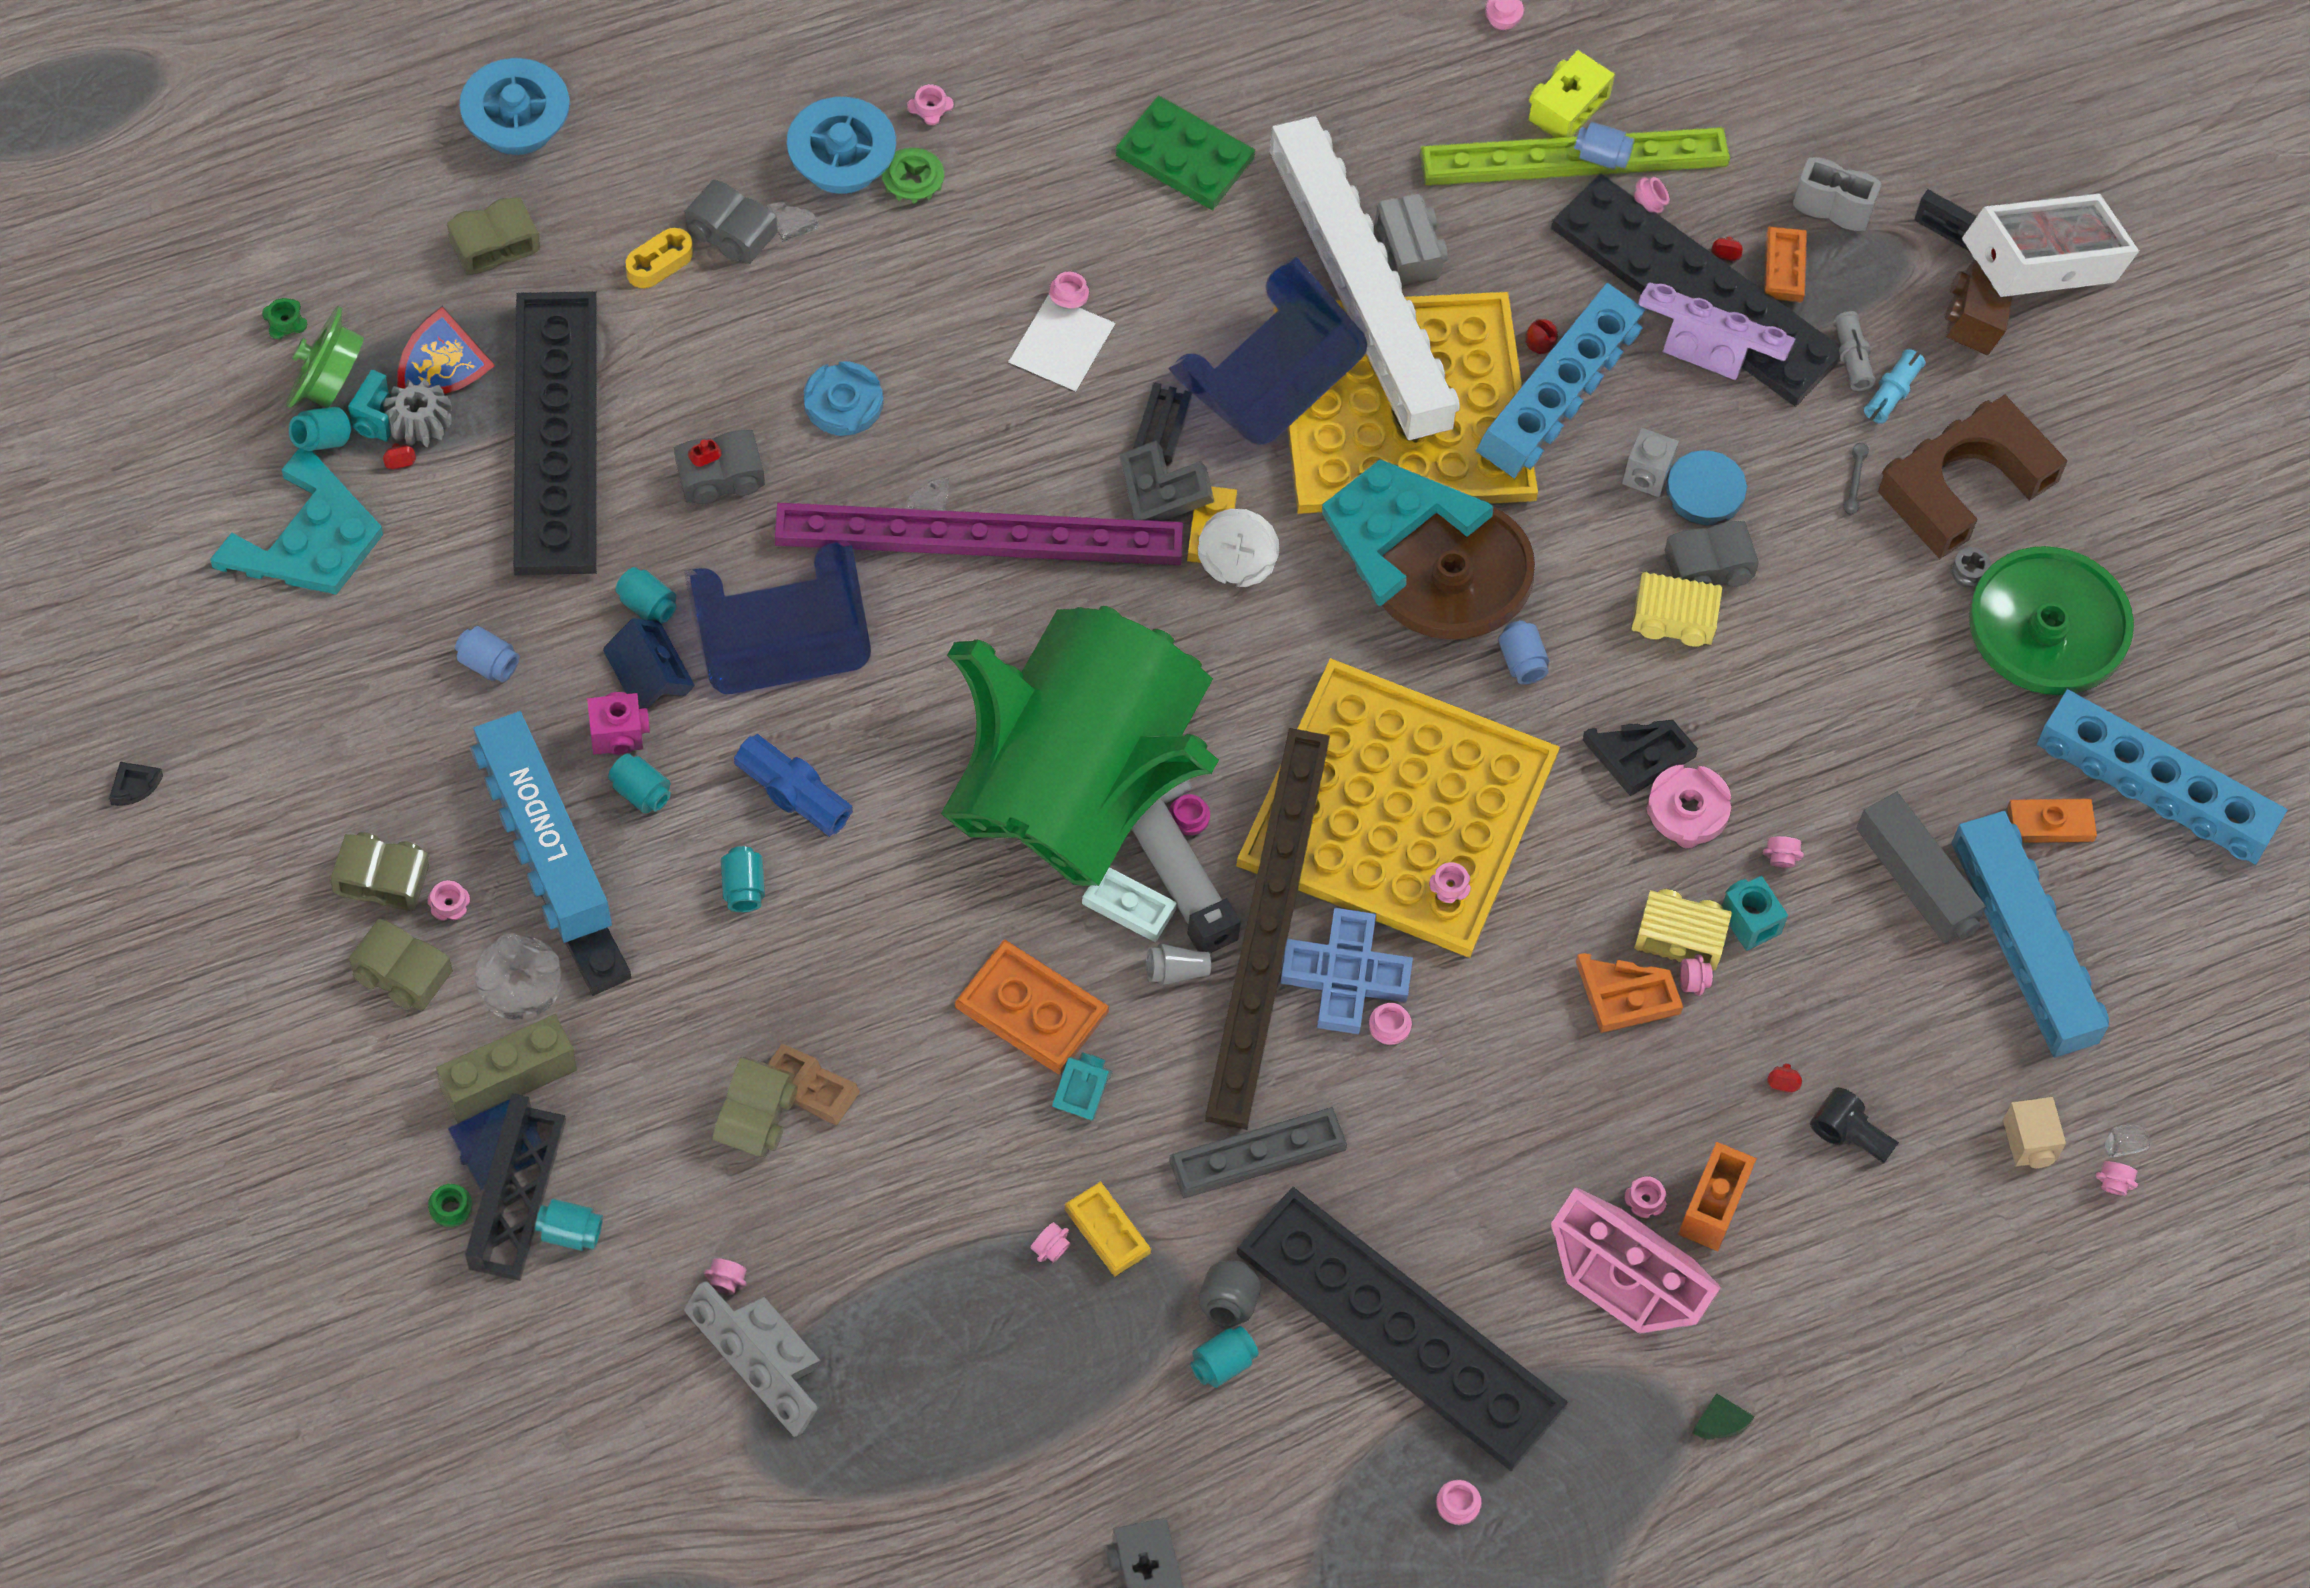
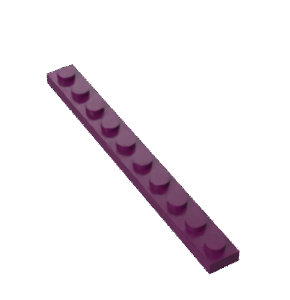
[775,502,1183,565]

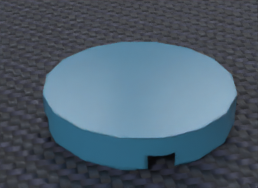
[804,361,883,436]
[1666,450,1747,525]

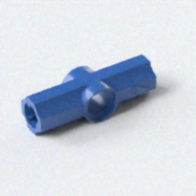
[734,734,853,837]

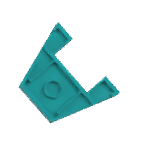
[210,448,383,595]
[1322,459,1493,606]

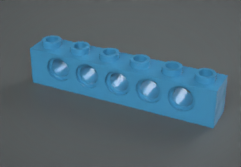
[1476,282,1646,479]
[2036,689,2288,865]

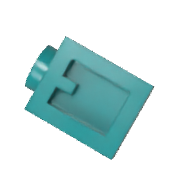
[348,369,391,442]
[1052,1052,1113,1121]

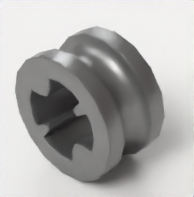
[1951,547,1991,588]

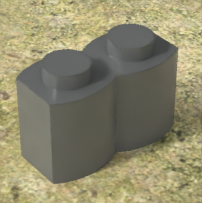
[685,179,778,264]
[674,430,765,504]
[1664,521,1759,587]

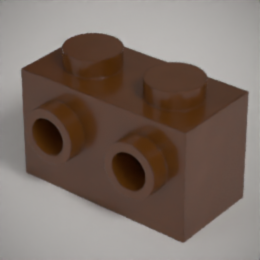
[1945,260,2013,356]

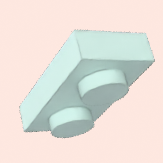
[1082,867,1177,943]

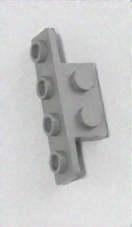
[684,1281,820,1437]

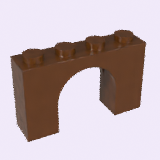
[1878,394,2068,559]

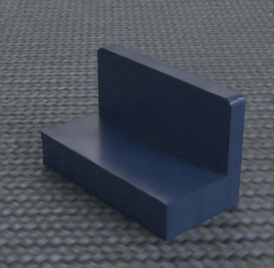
[603,618,695,709]

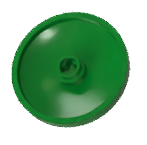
[1969,546,2134,695]

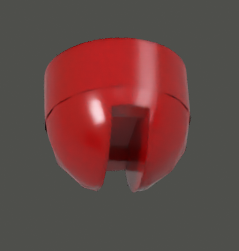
[1525,319,1558,354]

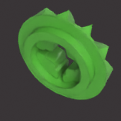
[882,148,944,204]

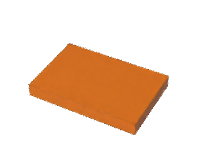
[955,939,1109,1075]

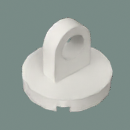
[1198,509,1279,587]

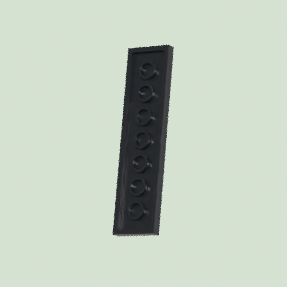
[1551,173,1841,407]
[513,291,597,575]
[1237,1187,1568,1472]

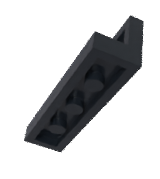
[465,1093,566,1281]

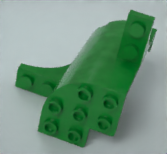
[941,606,1219,886]

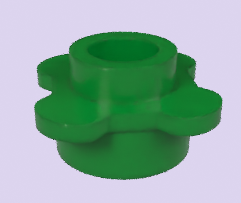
[262,298,308,339]

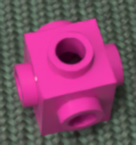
[587,692,650,755]

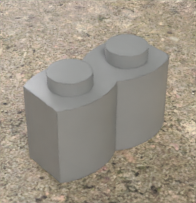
[1792,157,1882,231]

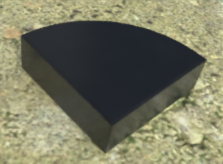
[109,762,163,806]

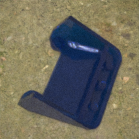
[1168,257,1367,445]
[684,540,871,694]

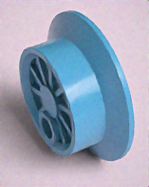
[460,58,570,155]
[787,97,896,194]

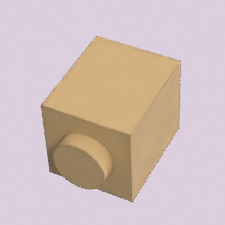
[2003,1097,2066,1168]

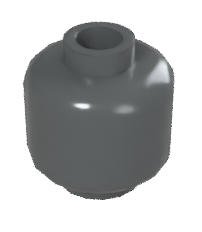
[1199,1260,1261,1327]

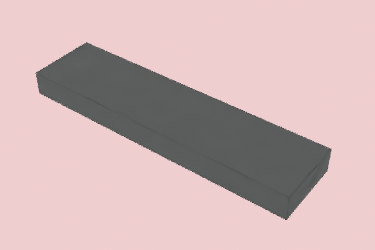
[1169,1107,1347,1199]

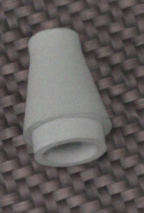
[1146,943,1211,986]

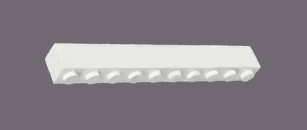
[1270,116,1459,440]

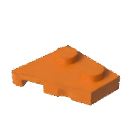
[1576,953,1683,1033]

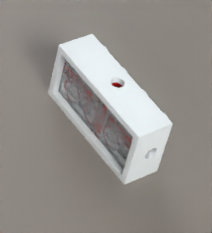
[1962,194,2139,297]

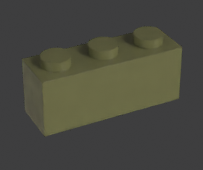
[436,1014,577,1124]

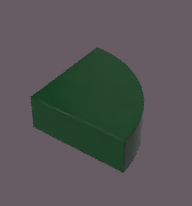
[1692,1393,1755,1440]

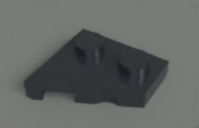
[1583,720,1698,796]

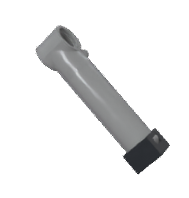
[1132,780,1241,954]

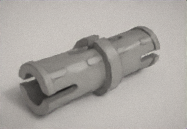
[1834,311,1876,391]

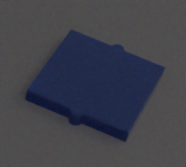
[448,1099,546,1190]

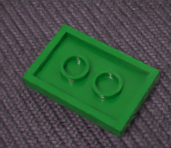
[1116,95,1255,211]

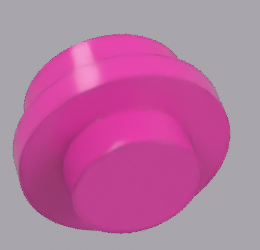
[1169,794,1210,835]

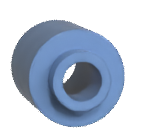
[1574,122,1635,170]
[1498,621,1549,684]
[455,626,520,683]

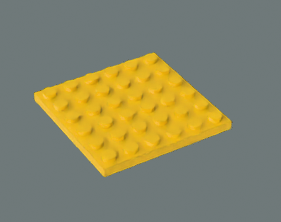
[1273,292,1538,514]
[1236,658,1560,958]

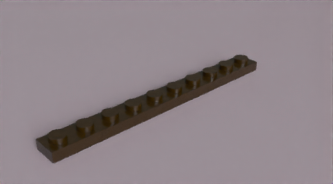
[1205,728,1330,1130]

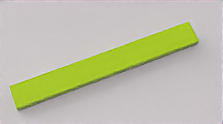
[1420,127,1730,186]

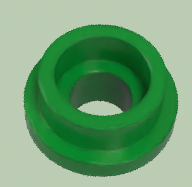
[428,1184,473,1227]

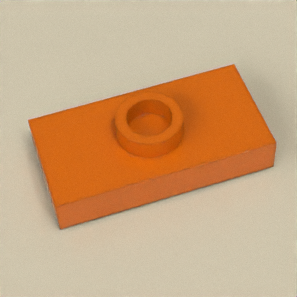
[1764,226,1807,302]
[2007,799,2097,843]

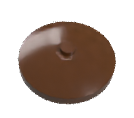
[1382,507,1535,640]

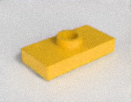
[1064,1181,1151,1277]

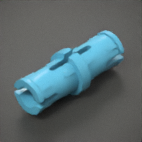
[1864,349,1926,424]

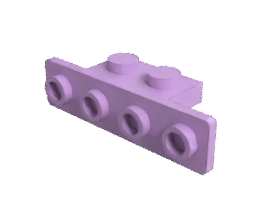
[1638,283,1795,380]

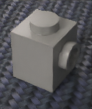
[1622,428,1679,497]

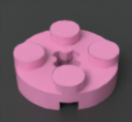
[1646,764,1731,848]

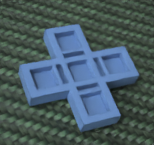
[1280,908,1413,1034]

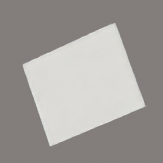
[1009,294,1116,391]

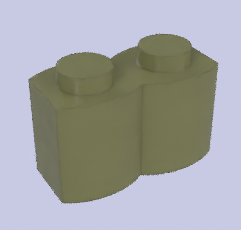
[447,197,540,275]
[330,832,429,911]
[349,918,453,1011]
[712,1057,798,1157]

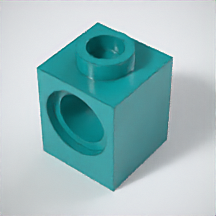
[1722,875,1789,951]

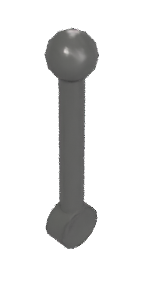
[1843,443,1869,514]

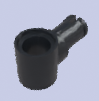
[1810,1087,1899,1164]

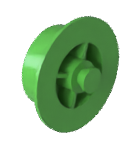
[286,306,364,408]

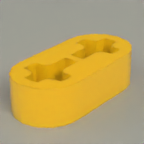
[625,228,693,288]

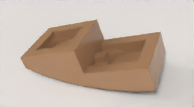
[768,1044,860,1126]

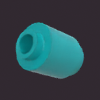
[289,407,351,451]
[615,567,677,623]
[608,753,671,813]
[720,846,765,912]
[535,1198,603,1251]
[1190,1326,1259,1388]

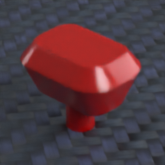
[1711,236,1743,261]
[688,439,722,467]
[383,443,416,470]
[1767,1063,1802,1092]

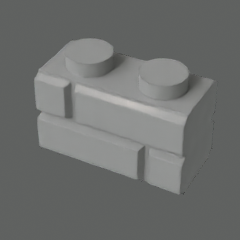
[1374,194,1448,286]

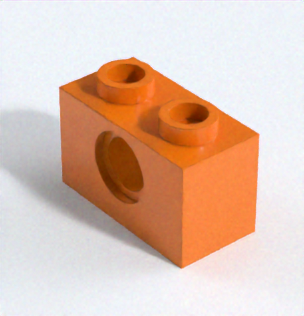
[1678,1141,1757,1251]

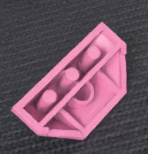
[1551,1187,1721,1334]

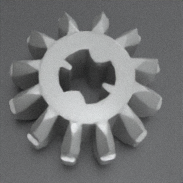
[383,378,452,447]

